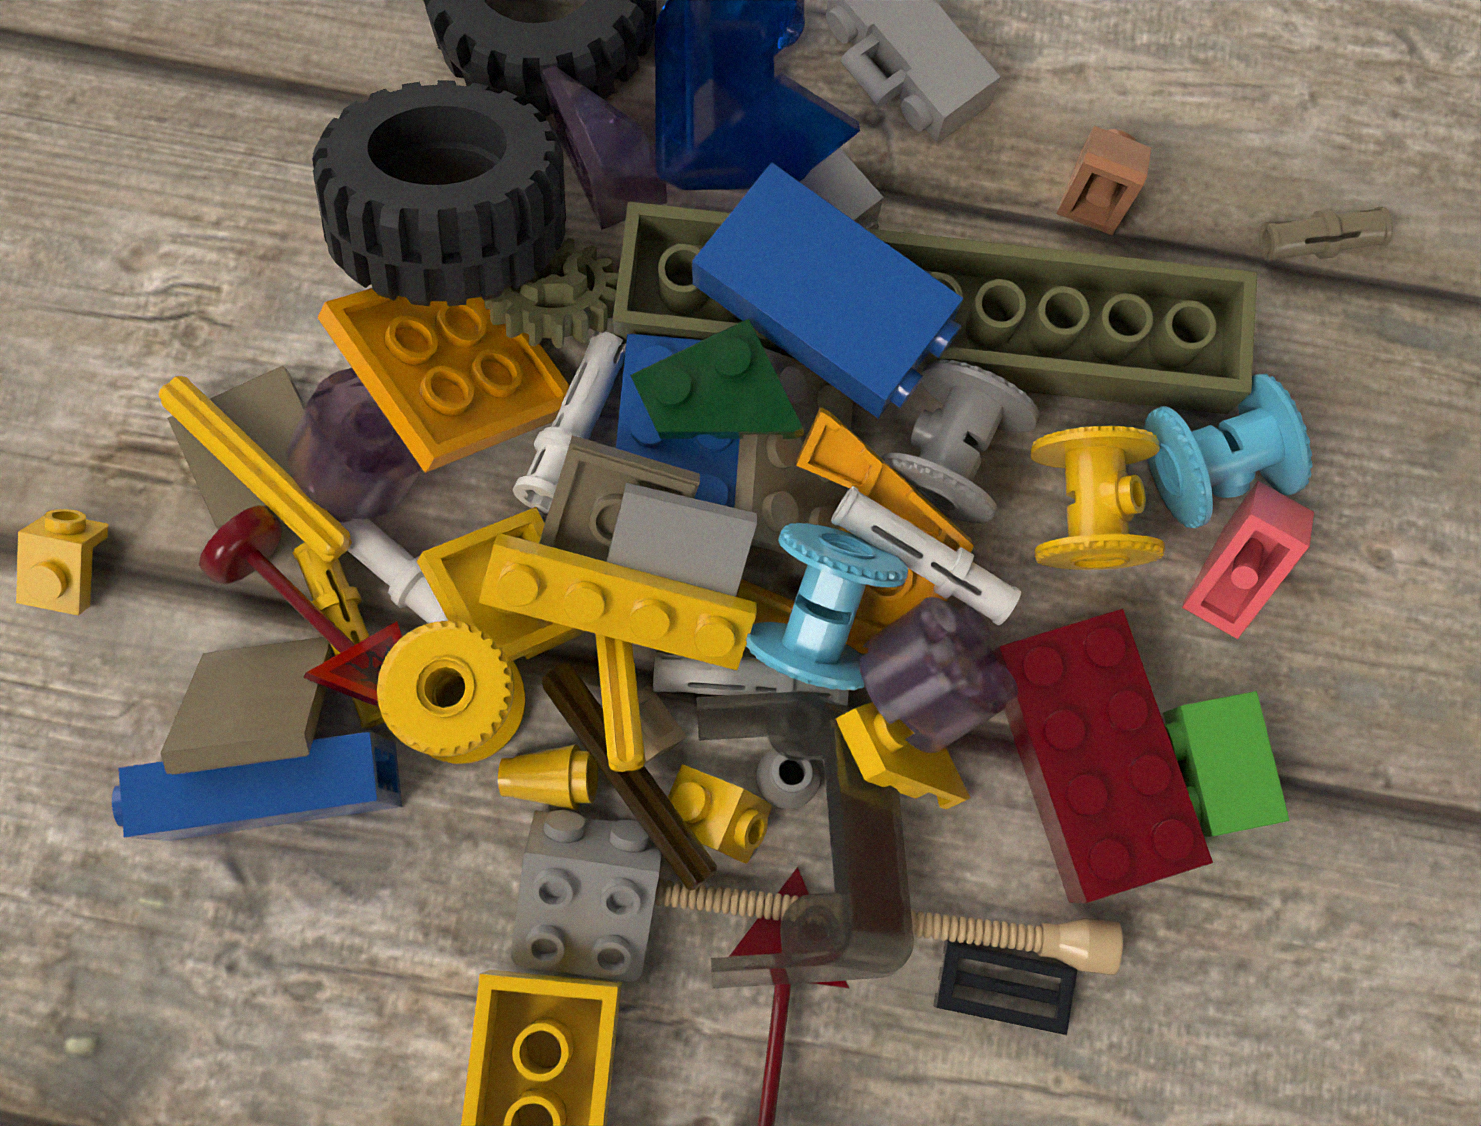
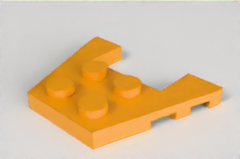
[736,407,974,658]

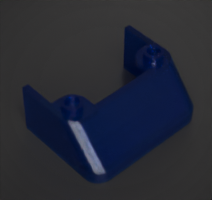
[655,0,860,191]

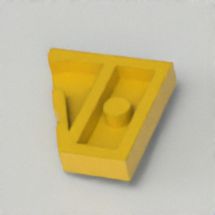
[835,686,971,809]

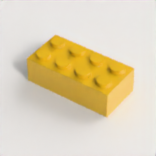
[461,969,622,1126]

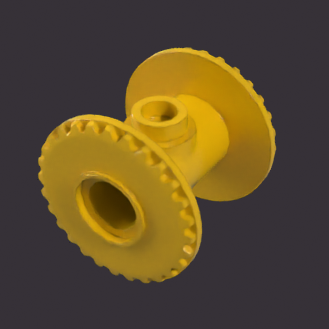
[1030,426,1165,570]
[377,621,526,764]

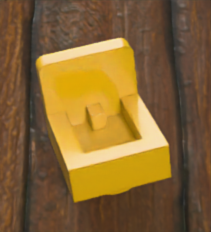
[16,509,108,616]
[668,764,772,864]

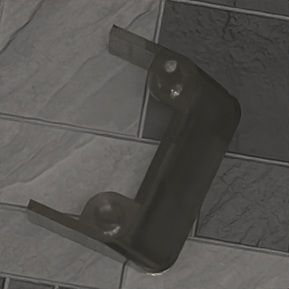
[696,692,914,989]

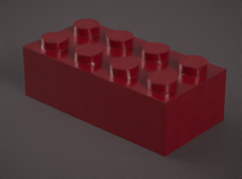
[986,608,1213,903]

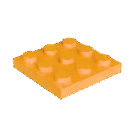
[317,288,570,473]

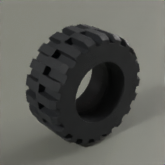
[423,0,657,116]
[312,80,566,306]

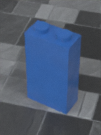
[692,162,963,419]
[112,732,402,841]

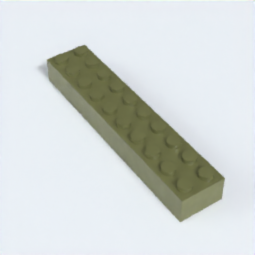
[612,201,1258,414]

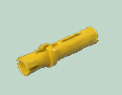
[292,543,386,729]

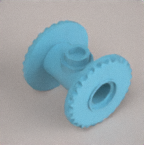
[1143,374,1313,528]
[746,523,908,690]

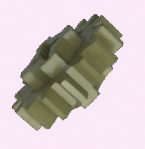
[484,238,619,348]

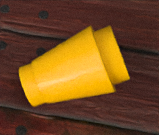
[498,744,598,810]

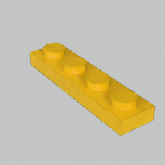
[478,533,757,671]

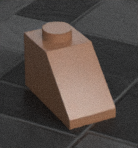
[1056,126,1152,235]

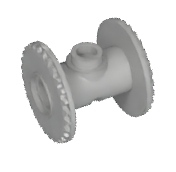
[881,359,1039,524]

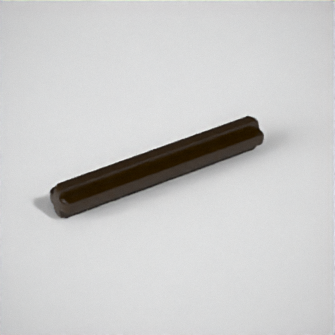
[541,662,717,890]

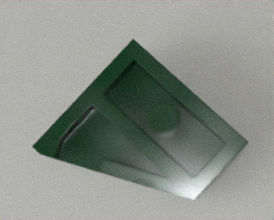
[630,318,804,439]

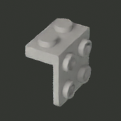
[511,810,661,982]

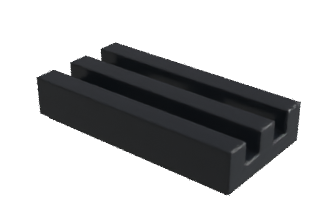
[933,941,1077,1035]

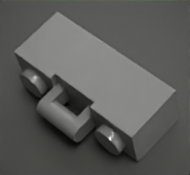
[826,0,1001,142]

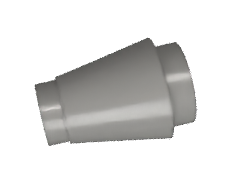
[756,744,821,809]

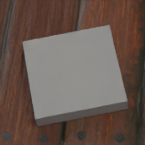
[606,483,757,597]

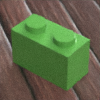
[1163,691,1290,837]

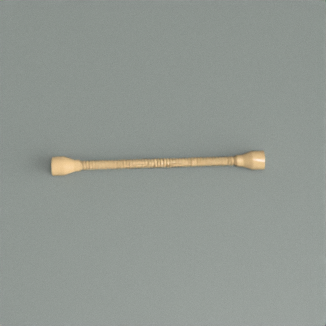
[654,879,1123,975]

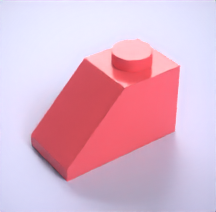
[1182,481,1314,639]

